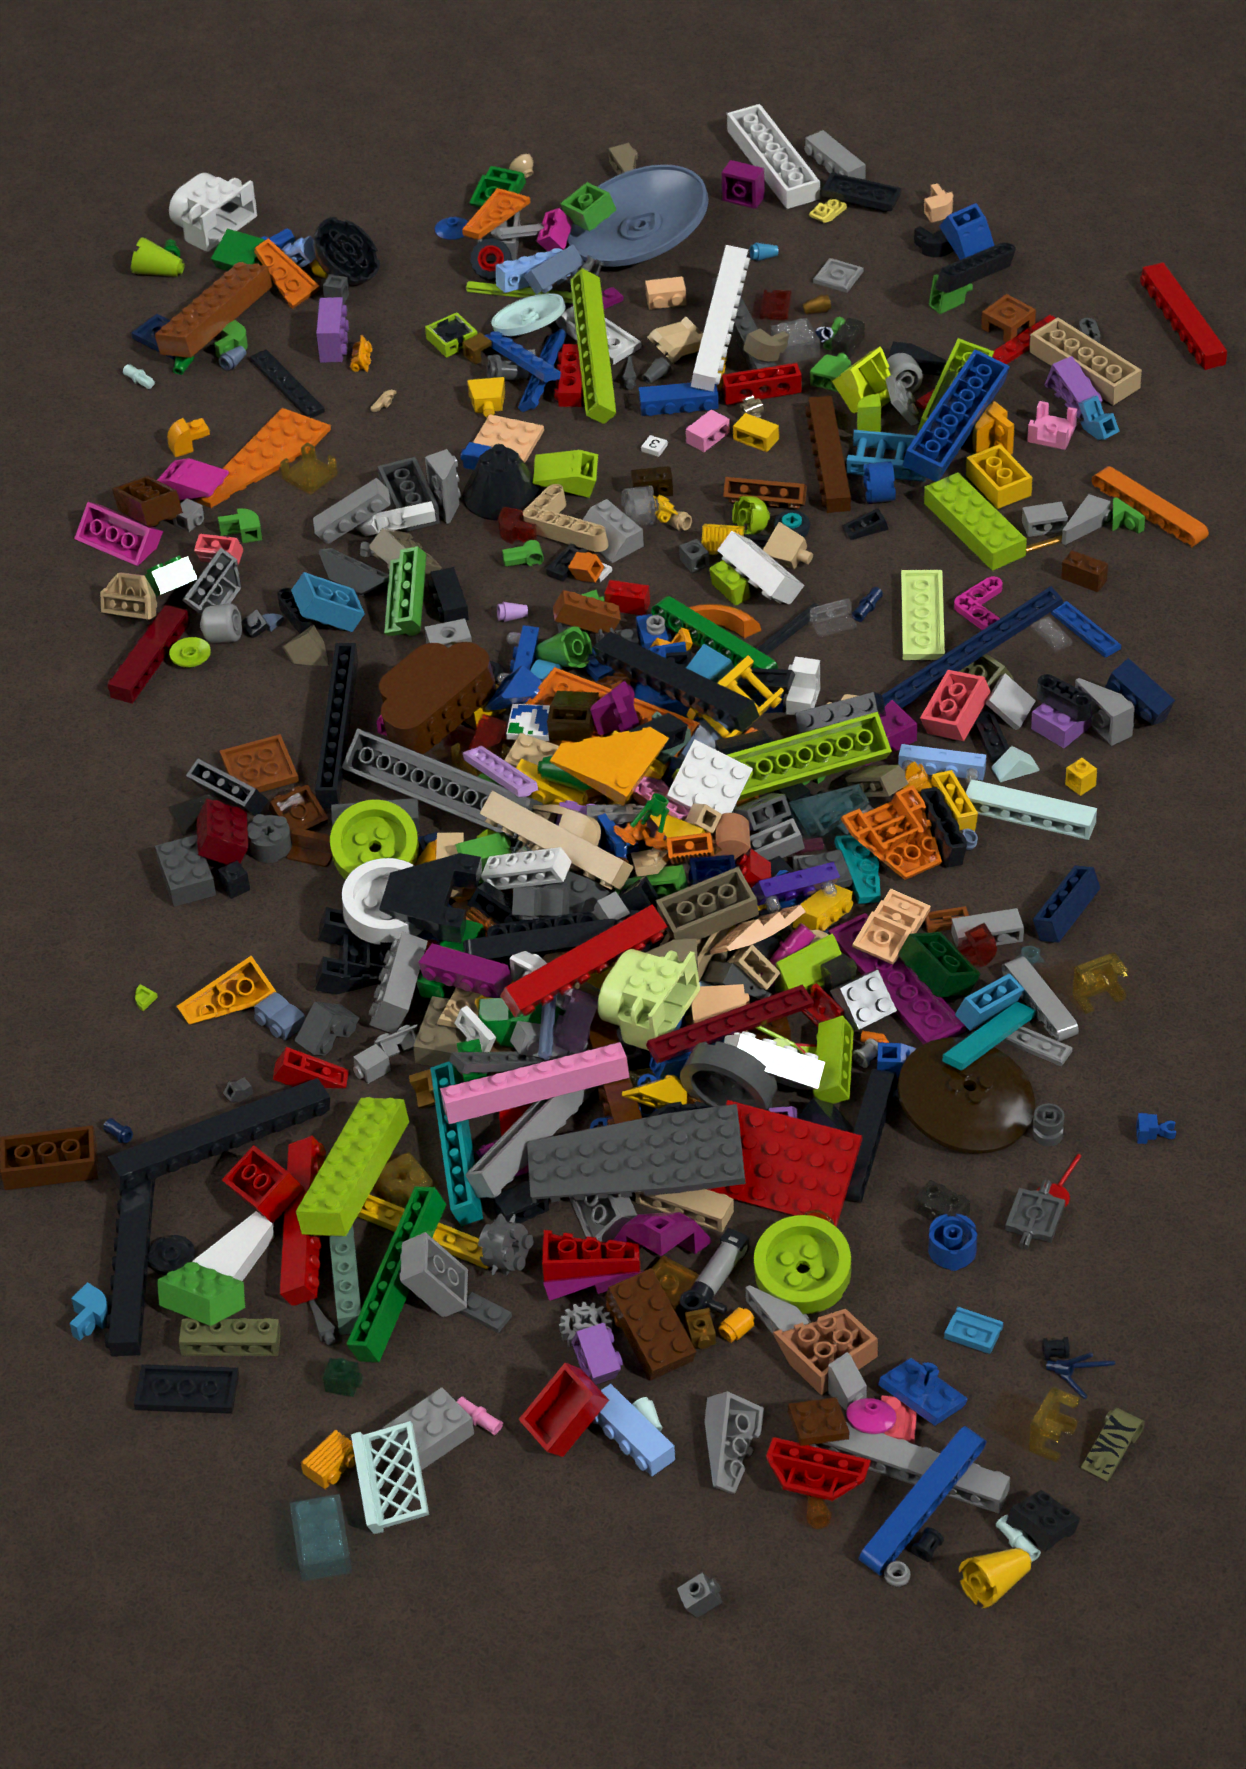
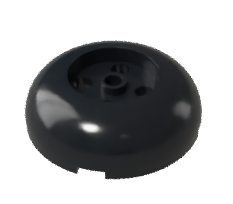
[312,217,380,285]

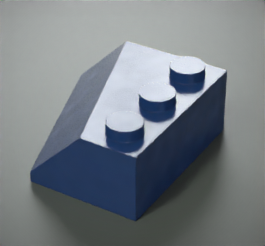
[1105,658,1175,725]

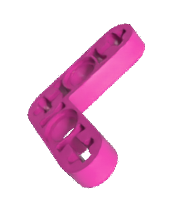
[954,576,1003,630]

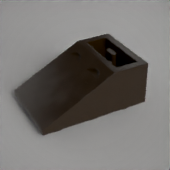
[547,691,599,741]

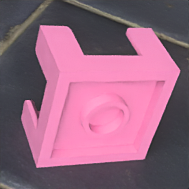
[1027,401,1077,450]

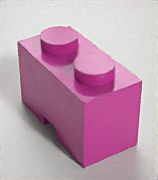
[537,208,573,252]

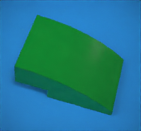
[469,166,526,207]

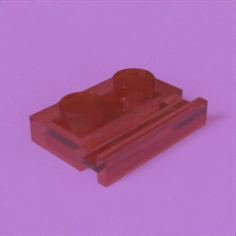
[760,290,792,320]

